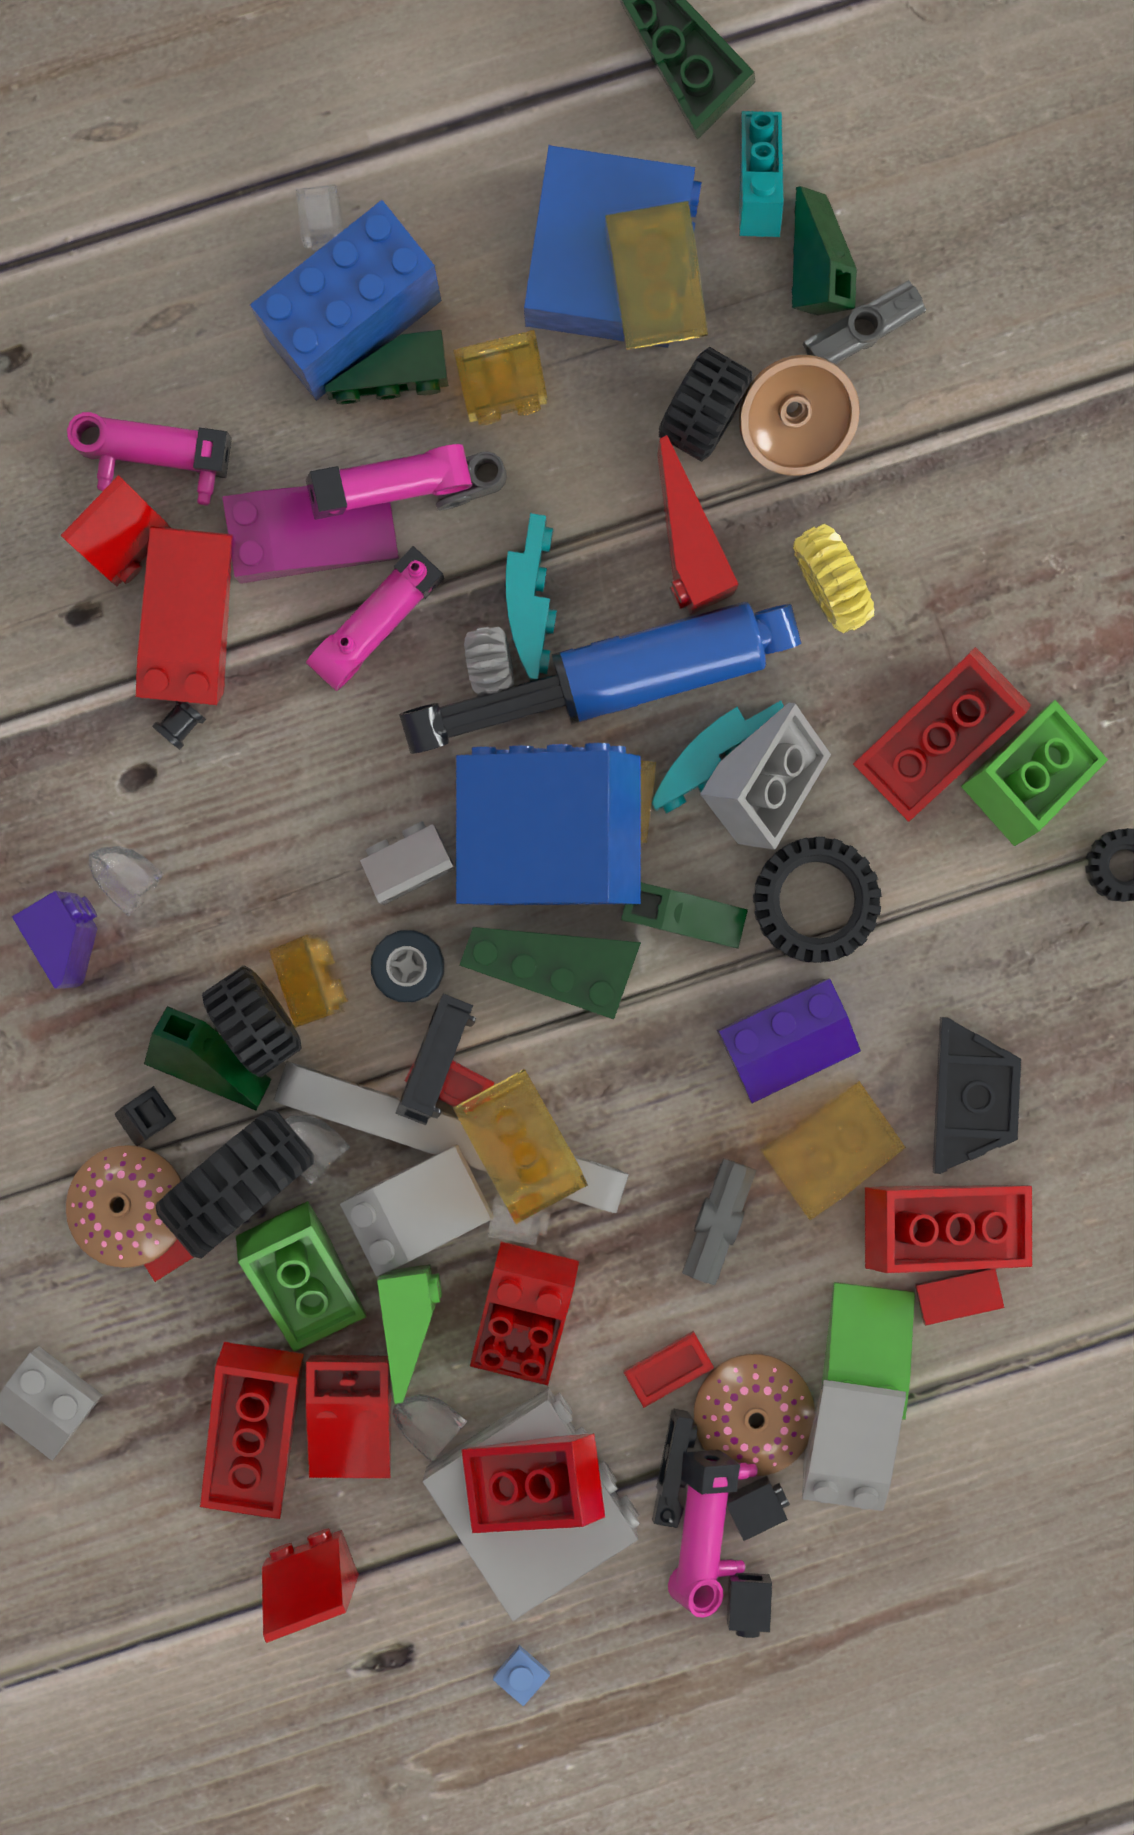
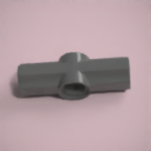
[803,280,926,365]
[682,1158,757,1285]

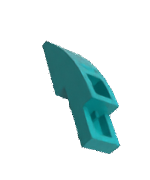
[506,513,557,681]
[651,700,784,814]

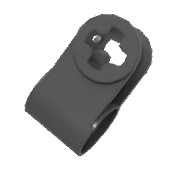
[436,451,507,511]

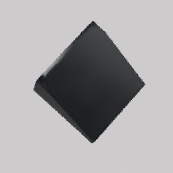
[115,1086,176,1146]

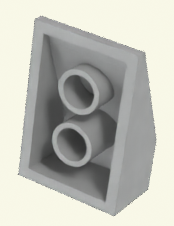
[700,703,831,850]
[340,1144,495,1277]
[802,1380,906,1511]

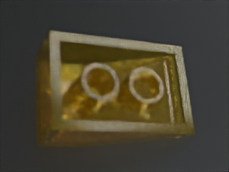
[605,201,708,350]
[453,330,547,425]
[453,1069,588,1224]
[760,1081,906,1220]

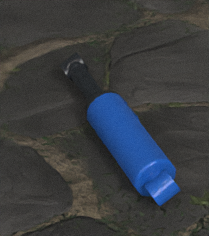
[399,602,802,754]

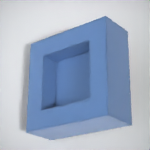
[493,1645,550,1706]

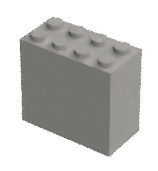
[422,1387,640,1621]

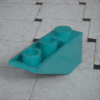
[739,111,784,237]

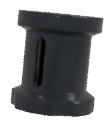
[152,701,206,750]

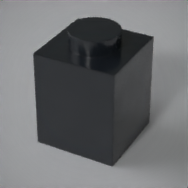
[727,1476,790,1541]
[727,1573,772,1638]

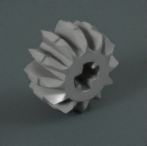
[464,626,514,696]

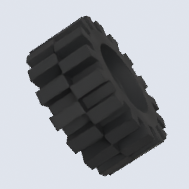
[1085,828,1134,902]

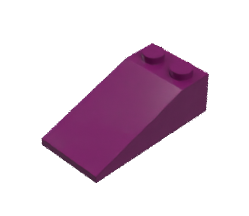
[222,486,399,584]

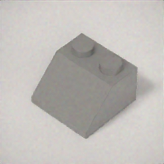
[360,821,456,905]
[0,1346,103,1461]

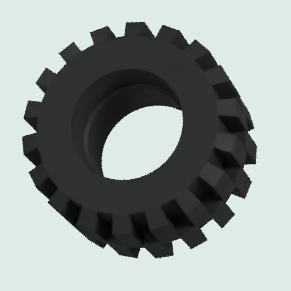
[659,347,752,462]
[202,965,302,1077]

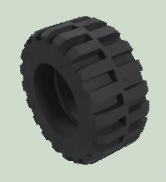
[155,1109,314,1259]

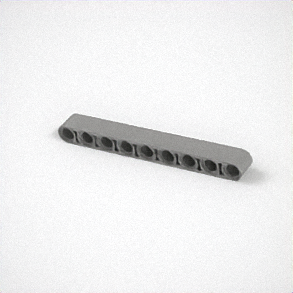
[274,1062,629,1213]

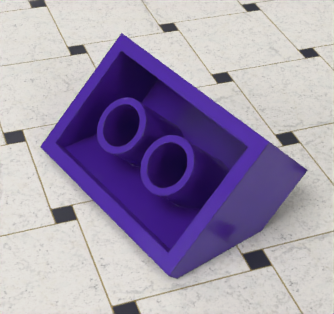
[12,891,98,989]
[717,978,861,1103]

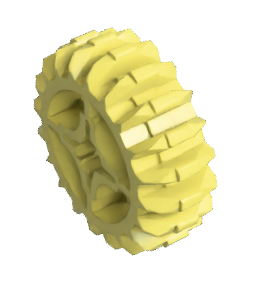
[793,524,874,633]

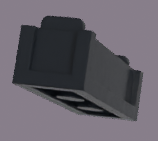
[395,993,476,1125]

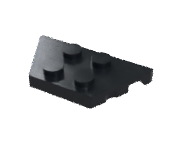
[932,1017,1021,1174]

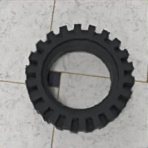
[753,836,882,963]

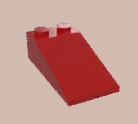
[657,435,738,615]
[135,526,233,705]
[853,647,1031,822]
[865,1185,1032,1273]
[200,1342,304,1519]
[262,1528,359,1643]

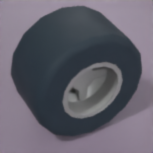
[371,930,444,1002]

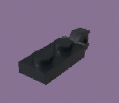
[652,1409,697,1528]

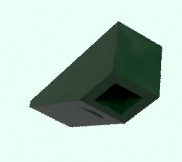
[792,186,857,316]
[325,330,449,405]
[621,882,748,949]
[144,1006,272,1111]

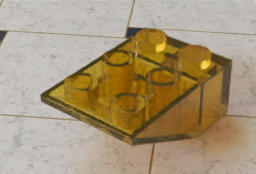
[269,934,348,1028]

